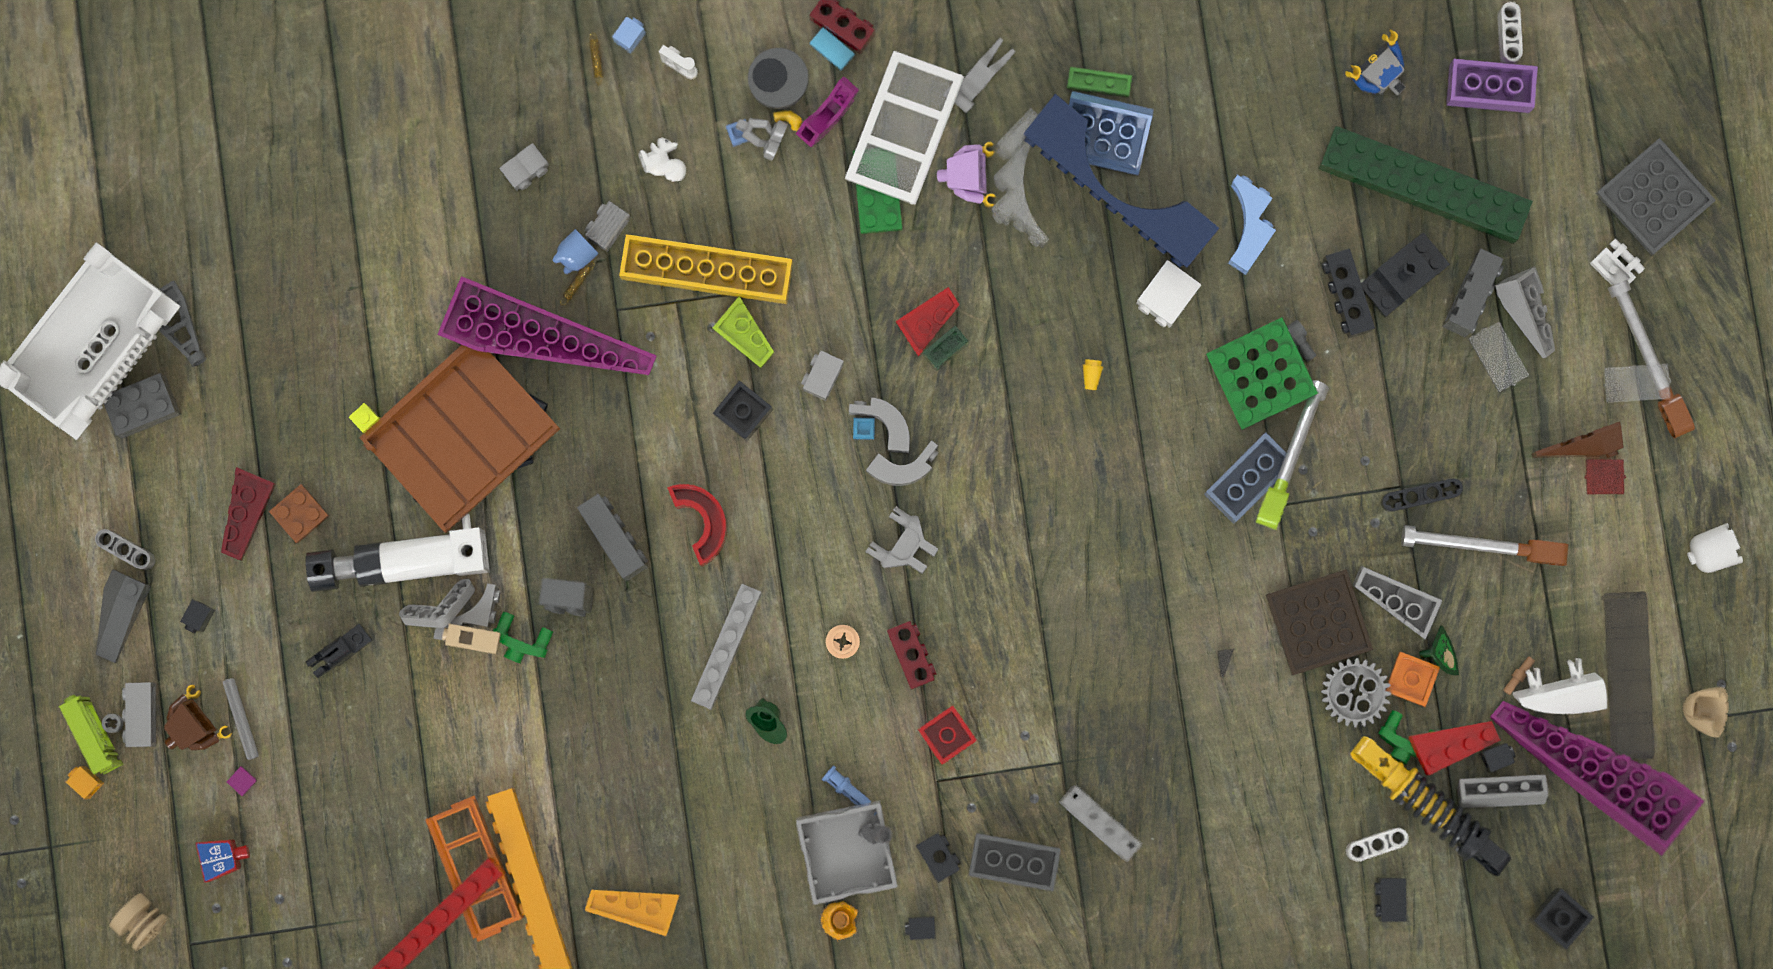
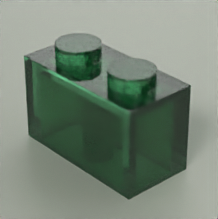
[923,326,969,372]

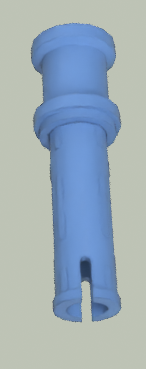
[821,765,877,815]

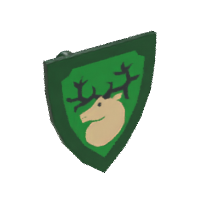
[1419,625,1459,676]

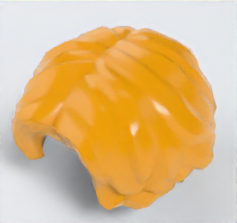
[821,901,858,940]

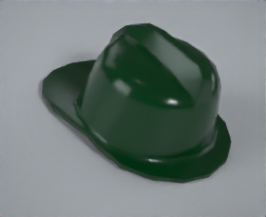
[745,698,787,744]

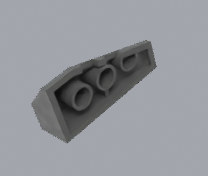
[96,569,152,663]

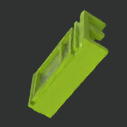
[59,695,124,775]

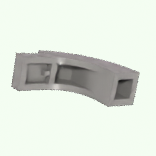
[849,397,910,454]
[866,440,939,486]

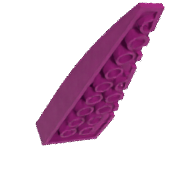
[437,276,657,375]
[1490,701,1705,856]

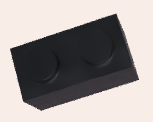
[1374,878,1407,922]

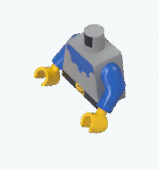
[1345,30,1406,96]

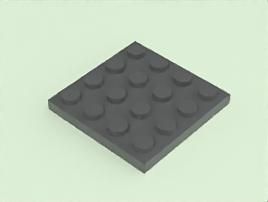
[1596,138,1716,256]

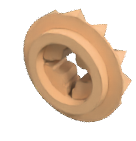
[826,625,860,659]

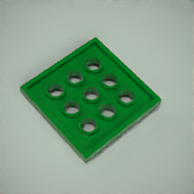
[1206,317,1319,430]

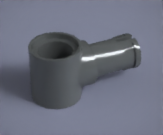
[1287,320,1317,362]

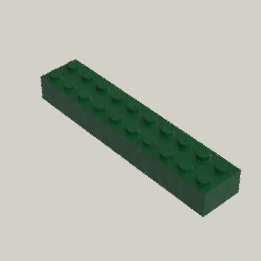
[1318,126,1533,244]

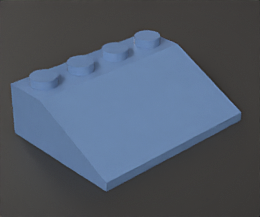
[1069,91,1153,175]

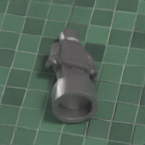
[858,823,892,844]

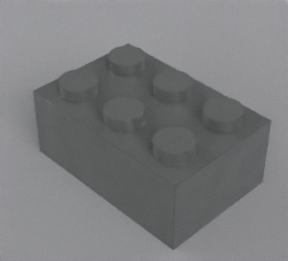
[104,373,181,439]

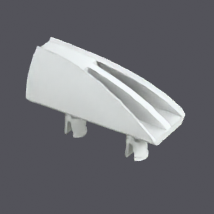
[1513,658,1607,714]

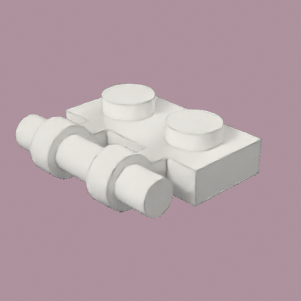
[1590,239,1645,286]

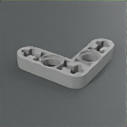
[399,579,475,628]

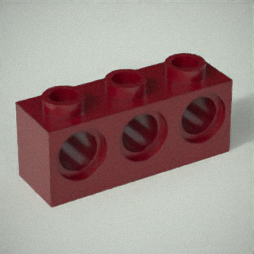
[809,0,875,54]
[887,621,937,690]

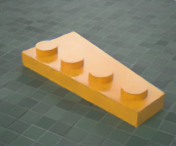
[585,890,680,936]

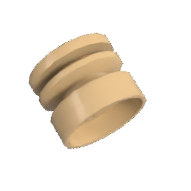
[109,893,168,951]

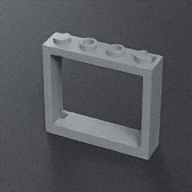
[1058,786,1142,861]

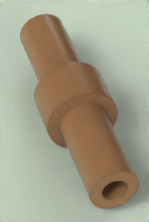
[1503,656,1535,695]

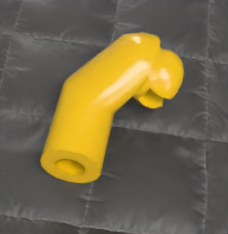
[774,111,803,131]

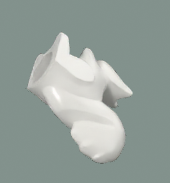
[639,138,686,182]

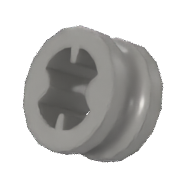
[102,714,123,733]

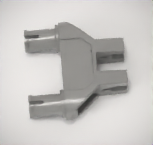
[866,506,938,574]

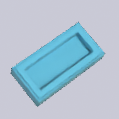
[810,28,855,71]

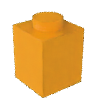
[66,766,104,799]

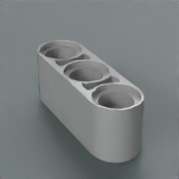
[95,529,155,570]

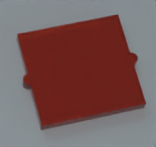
[1584,459,1626,495]

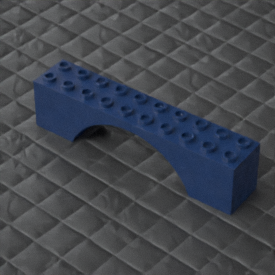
[1023,94,1219,268]

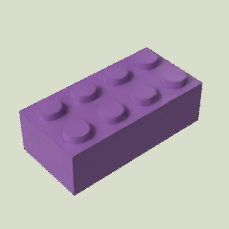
[1446,59,1538,113]

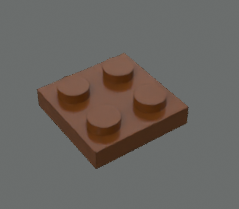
[269,484,329,544]

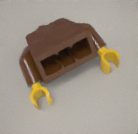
[164,685,232,751]

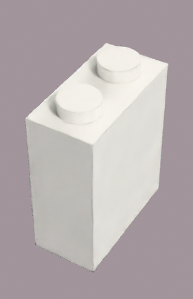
[1137,260,1201,328]

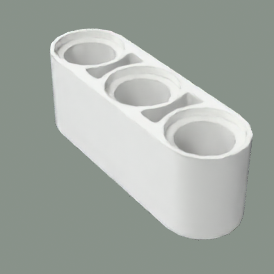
[1498,2,1523,64]
[1346,828,1408,861]

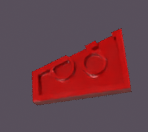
[895,287,960,356]

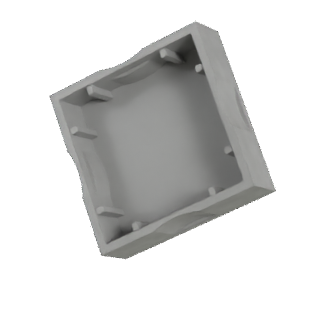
[796,800,897,905]

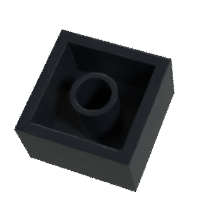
[713,381,773,442]
[1529,888,1594,950]

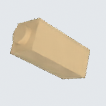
[442,624,501,654]

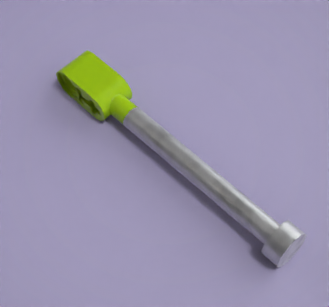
[1256,380,1329,530]

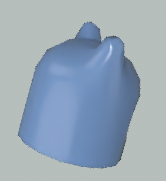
[553,229,599,274]

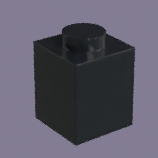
[180,599,215,634]
[1479,743,1516,772]
[905,916,936,940]

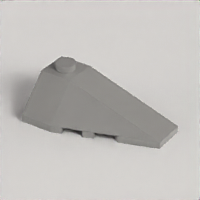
[1495,267,1556,358]

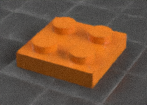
[1386,652,1440,707]

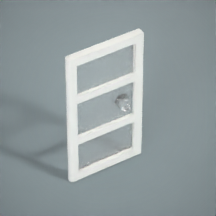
[845,51,964,205]

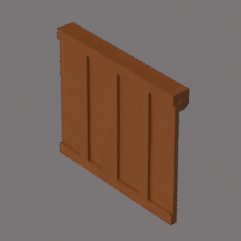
[359,345,560,533]

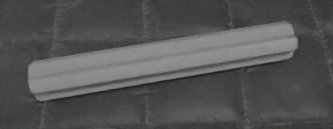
[223,678,259,760]

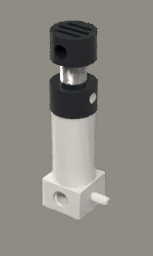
[305,514,490,592]

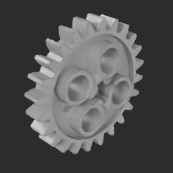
[1322,658,1392,728]

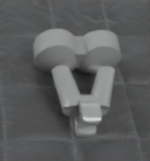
[736,118,788,161]

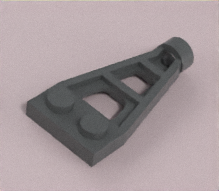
[159,280,207,367]

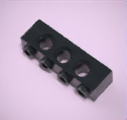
[1321,249,1375,338]

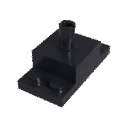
[1361,232,1450,318]

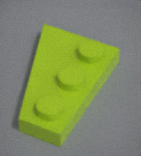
[712,296,774,368]

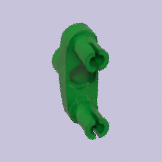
[492,611,553,664]
[1378,710,1436,765]

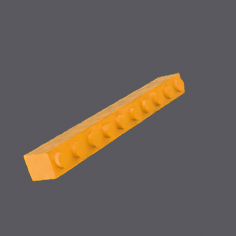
[486,788,573,969]

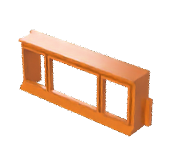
[425,795,524,942]

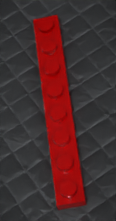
[372,857,505,969]

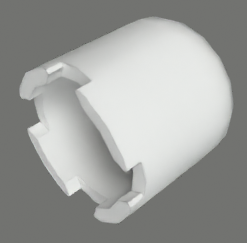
[1687,523,1743,573]

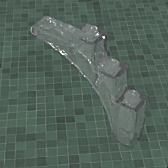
[992,108,1049,248]

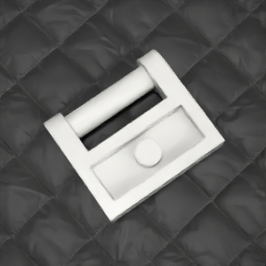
[659,45,698,79]

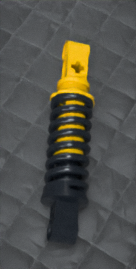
[1350,736,1511,876]

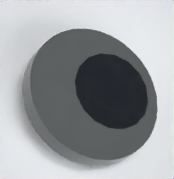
[748,48,808,109]

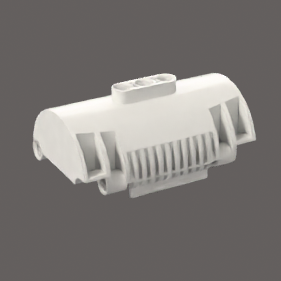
[0,242,181,440]

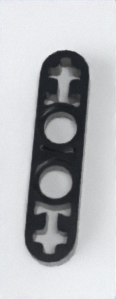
[1381,478,1463,512]

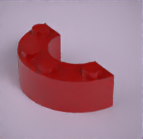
[667,484,727,567]

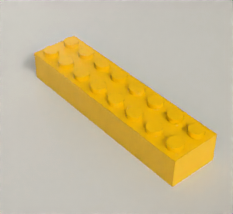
[619,234,793,304]

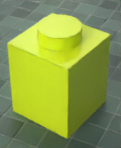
[349,403,380,433]

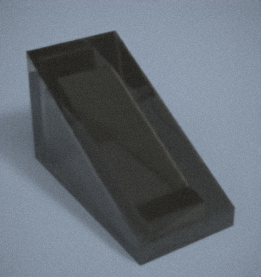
[1217,649,1234,678]

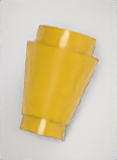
[1083,359,1103,390]

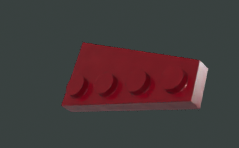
[221,467,276,561]

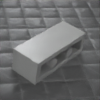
[122,682,156,747]

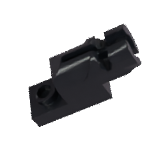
[305,624,373,678]

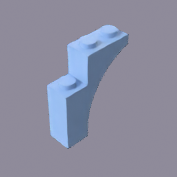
[1229,175,1276,275]

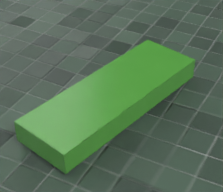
[1067,67,1132,97]

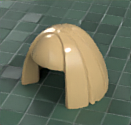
[1683,687,1729,737]

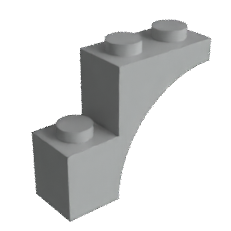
[434,583,501,641]

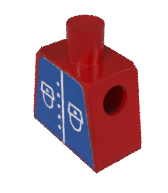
[196,840,250,883]

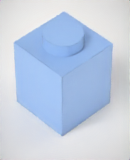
[612,17,645,53]

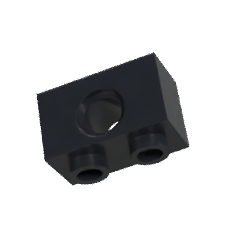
[916,833,961,883]

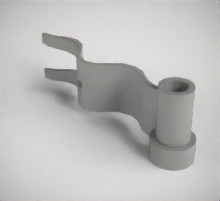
[943,38,1016,113]

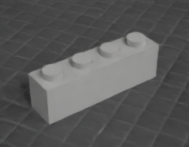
[1457,775,1548,808]

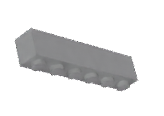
[691,584,762,710]

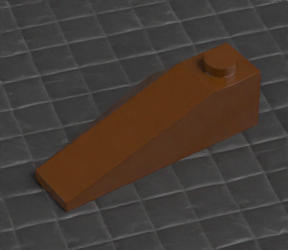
[1531,421,1624,458]

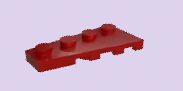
[1408,721,1501,776]

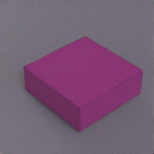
[227,766,258,796]

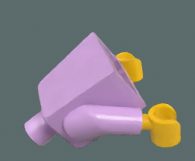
[937,142,996,207]

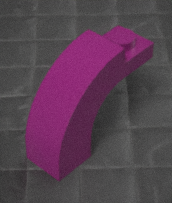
[796,77,859,147]

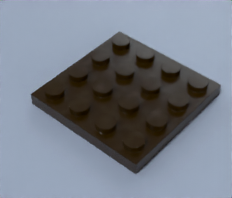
[1265,569,1373,676]

